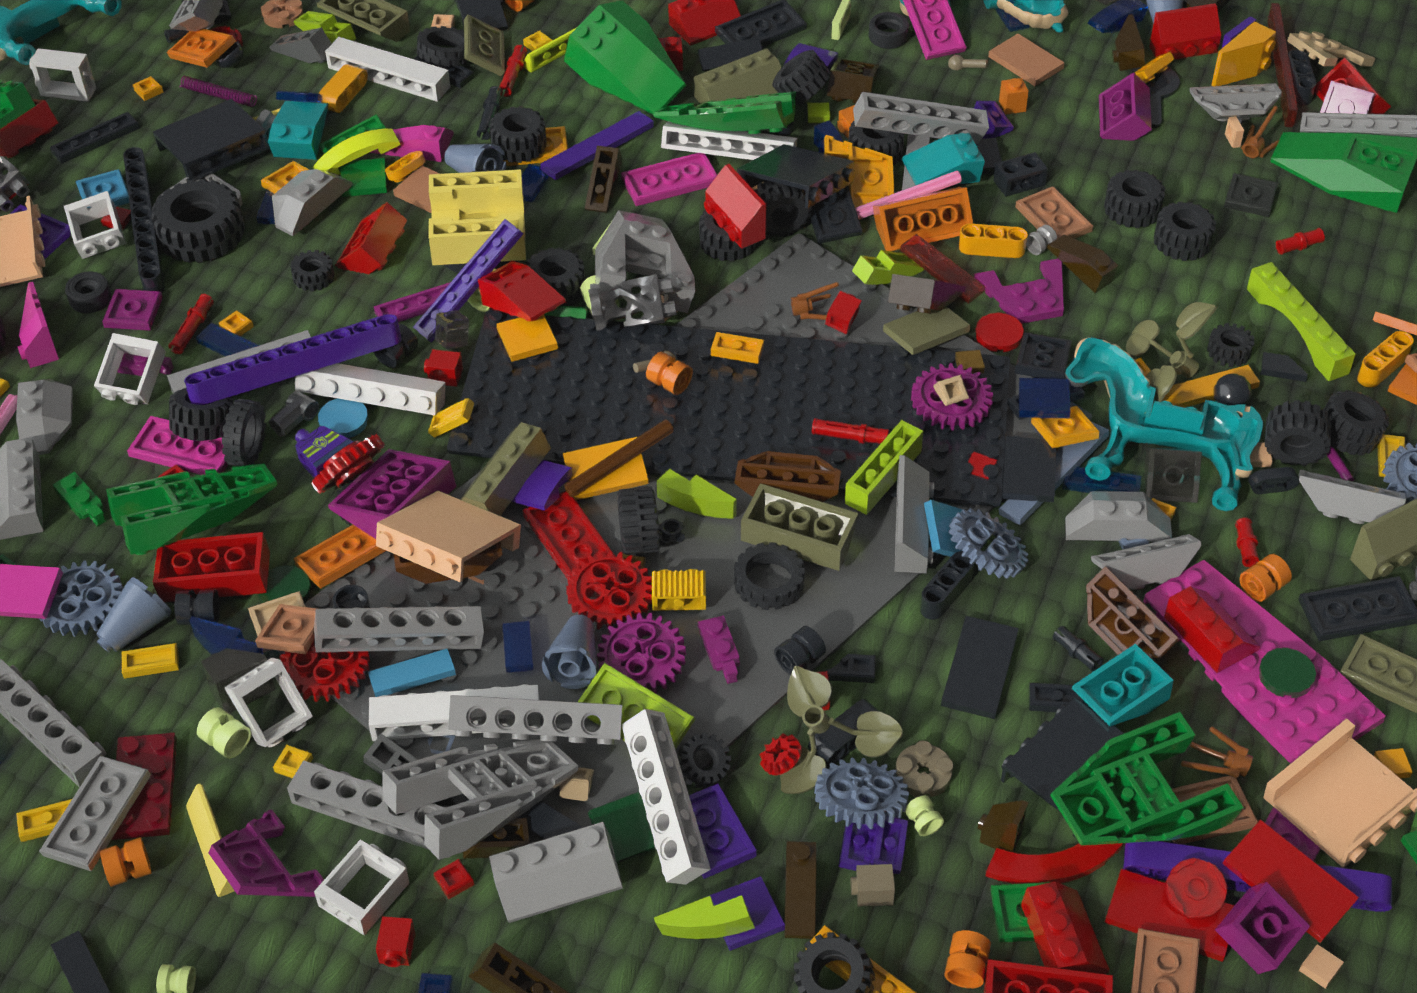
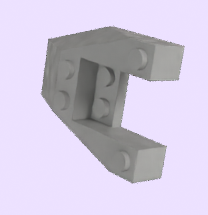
[595,210,695,313]
[383,739,578,860]

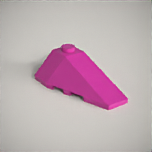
[369,125,453,162]
[18,282,59,368]

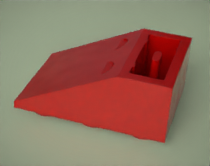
[478,261,566,321]

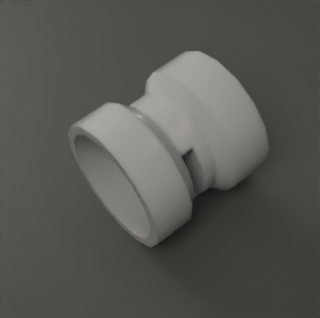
[1026,225,1057,255]

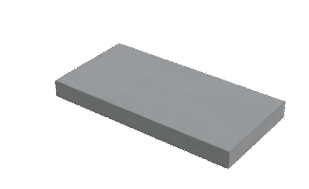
[39,756,151,871]

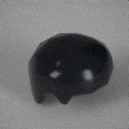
[214,41,244,68]
[1213,373,1252,406]

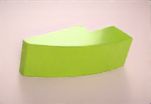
[294,11,356,44]
[852,250,925,285]
[657,469,737,519]
[654,895,755,939]

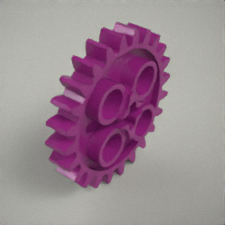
[911,363,993,430]
[597,613,686,694]

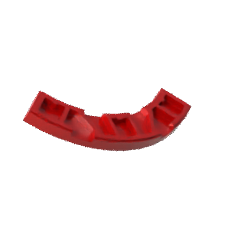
[986,843,1125,884]

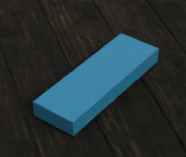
[368,648,456,697]

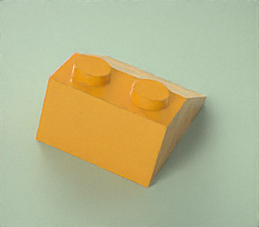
[1211,21,1276,86]

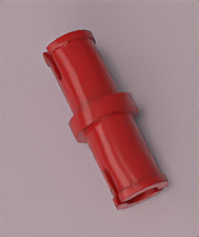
[1276,228,1325,255]
[1235,518,1259,567]

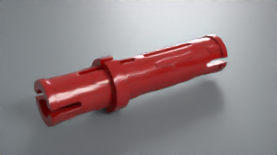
[498,45,527,97]
[168,294,214,354]
[812,418,889,444]

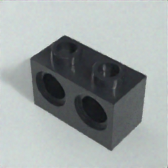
[993,152,1048,197]

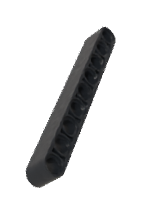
[123,147,165,293]

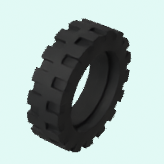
[417,26,468,67]
[222,399,266,466]
[734,542,805,610]

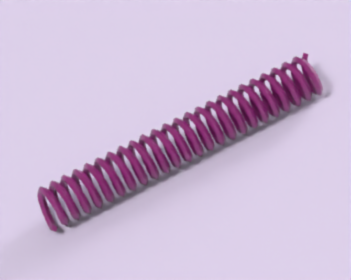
[180,75,257,107]

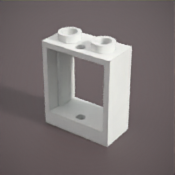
[29,49,96,102]
[64,191,126,259]
[94,333,166,405]
[225,658,313,747]
[314,840,409,935]

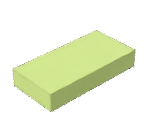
[831,0,851,40]

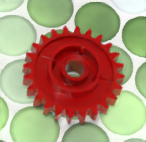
[311,434,385,493]

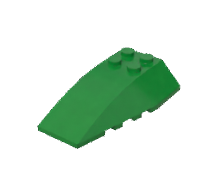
[564,0,686,114]
[653,91,796,134]

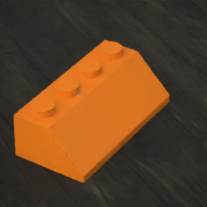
[872,187,973,251]

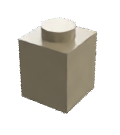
[850,864,895,906]

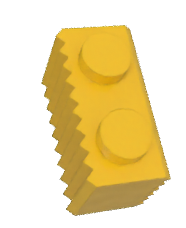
[652,569,706,611]

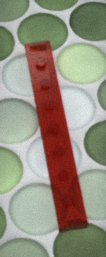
[1268,3,1298,127]

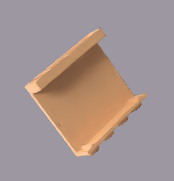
[0,196,45,287]
[376,491,521,582]
[1263,719,1417,868]

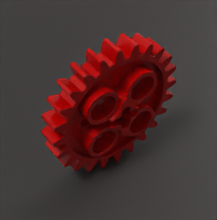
[566,551,652,630]
[280,641,370,702]

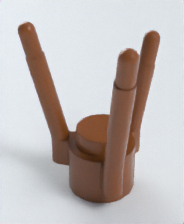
[1241,106,1279,158]
[791,282,839,320]
[1181,727,1253,778]

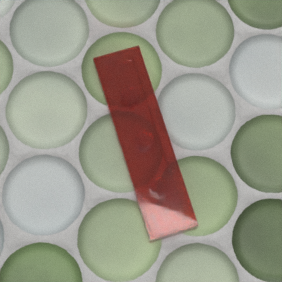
[900,234,985,304]

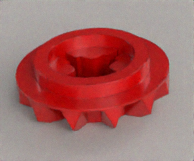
[759,733,802,775]

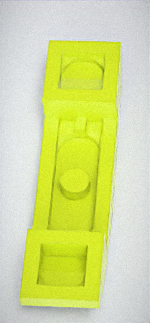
[313,129,401,175]

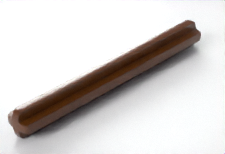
[564,420,674,497]

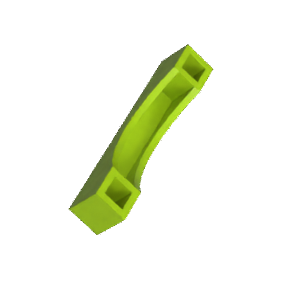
[1247,262,1355,381]

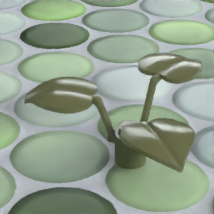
[1126,302,1217,406]
[780,666,903,794]

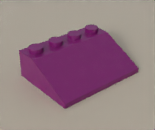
[328,449,456,539]

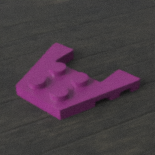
[974,259,1064,324]
[208,810,324,897]

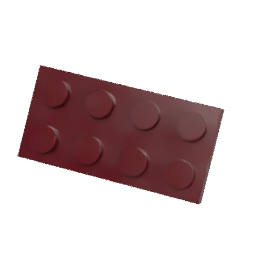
[111,733,177,840]

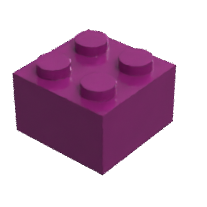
[1215,882,1310,974]

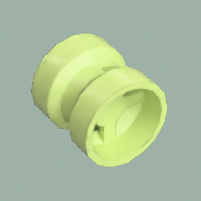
[905,795,944,836]
[156,964,196,993]

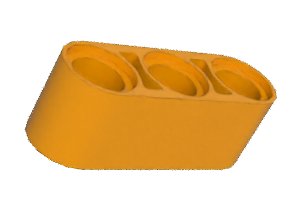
[317,64,368,113]
[959,224,1028,258]
[1357,331,1414,388]

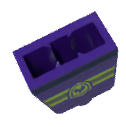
[295,426,353,479]

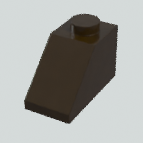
[977,800,1029,852]
[463,818,530,859]

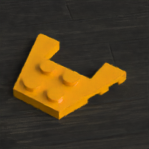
[824,135,894,208]

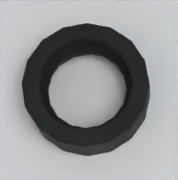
[869,12,909,49]

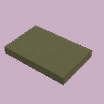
[464,15,505,76]
[883,307,970,355]
[1340,634,1417,713]

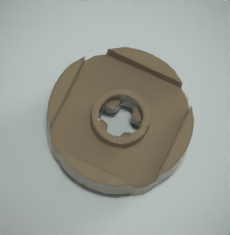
[895,741,953,797]

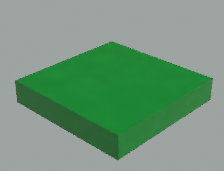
[340,158,387,197]
[990,882,1050,943]

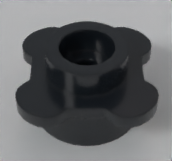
[659,518,685,544]

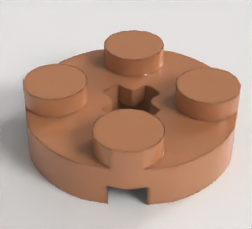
[261,0,303,28]

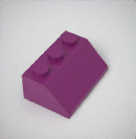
[1099,72,1152,141]

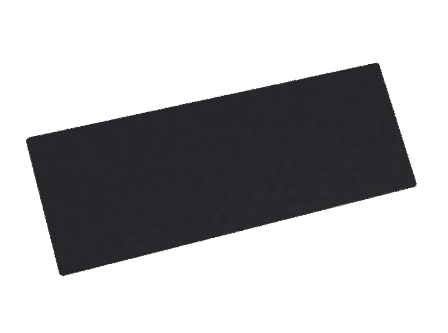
[447,310,1010,507]

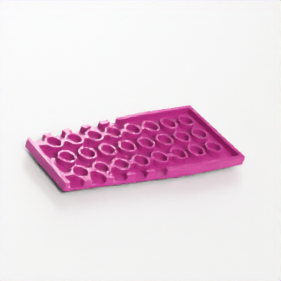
[1143,560,1386,764]

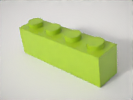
[845,420,923,515]

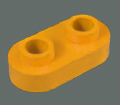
[385,151,426,182]

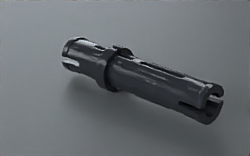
[477,86,503,140]

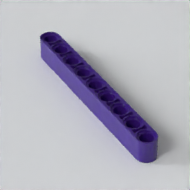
[184,314,402,405]
[1123,841,1392,912]

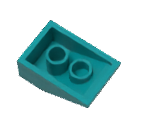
[268,101,328,160]
[902,133,985,185]
[1072,644,1174,726]

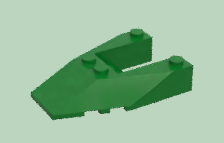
[106,464,277,555]
[1050,712,1244,846]

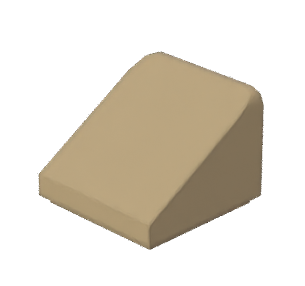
[934,375,969,406]
[560,767,594,801]

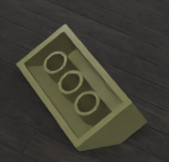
[317,0,410,42]
[694,49,781,104]
[460,422,551,516]
[741,483,858,571]
[1350,499,1417,581]

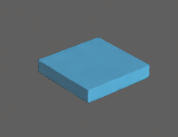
[76,169,129,208]
[924,500,963,557]

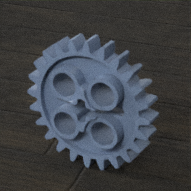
[1382,443,1417,504]
[949,508,1028,579]
[40,561,123,637]
[814,758,909,829]

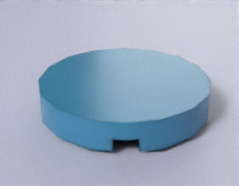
[318,398,368,438]

